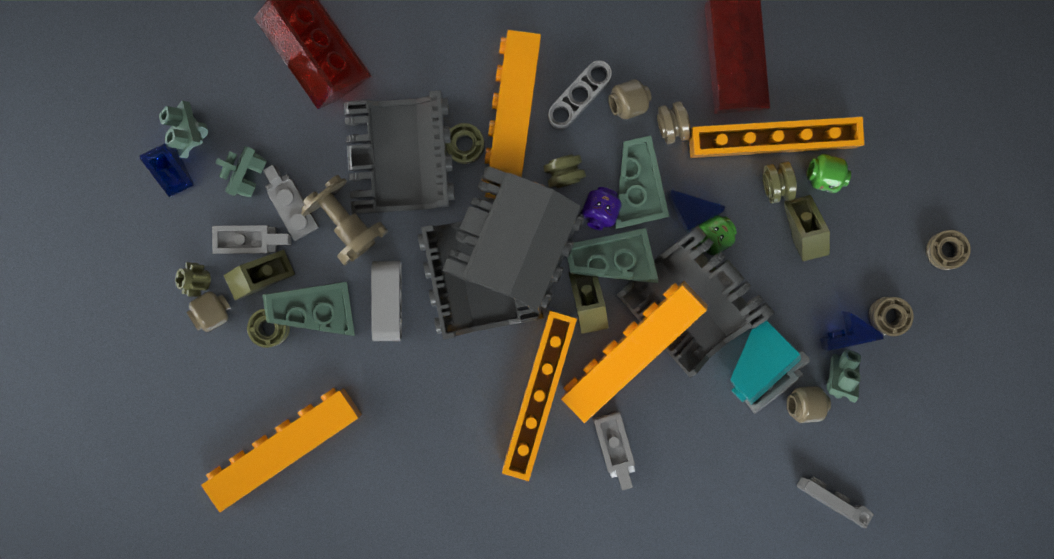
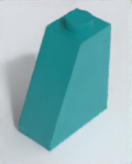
[730,320,801,405]

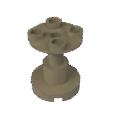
[301,175,388,266]

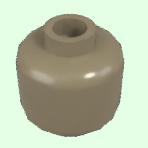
[608,79,652,119]
[186,291,231,332]
[787,386,831,423]

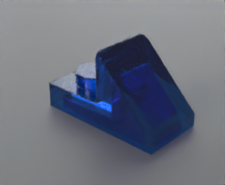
[820,311,884,351]

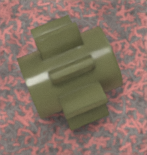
[175,262,211,297]

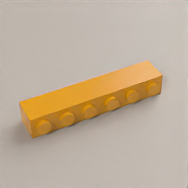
[482,30,541,200]
[689,117,864,158]
[561,281,708,423]
[502,310,577,481]
[201,388,362,512]

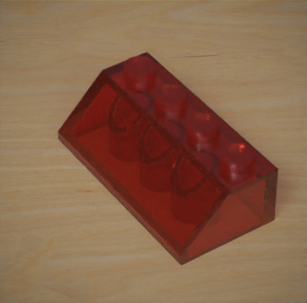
[254,0,371,109]
[705,0,770,114]

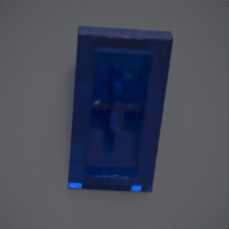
[139,144,194,197]
[667,190,725,231]

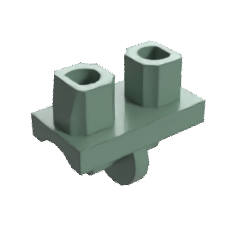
[159,100,208,159]
[216,146,267,197]
[827,349,861,403]

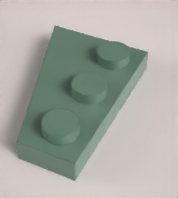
[615,135,670,229]
[567,228,658,283]
[262,282,355,336]

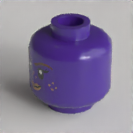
[582,187,622,230]

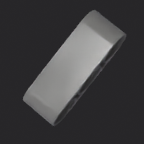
[548,60,612,130]
[371,261,402,341]

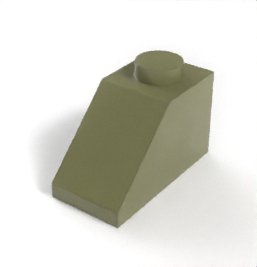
[784,195,830,261]
[223,250,295,300]
[568,272,609,334]

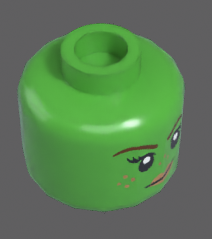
[807,154,851,193]
[696,215,737,256]

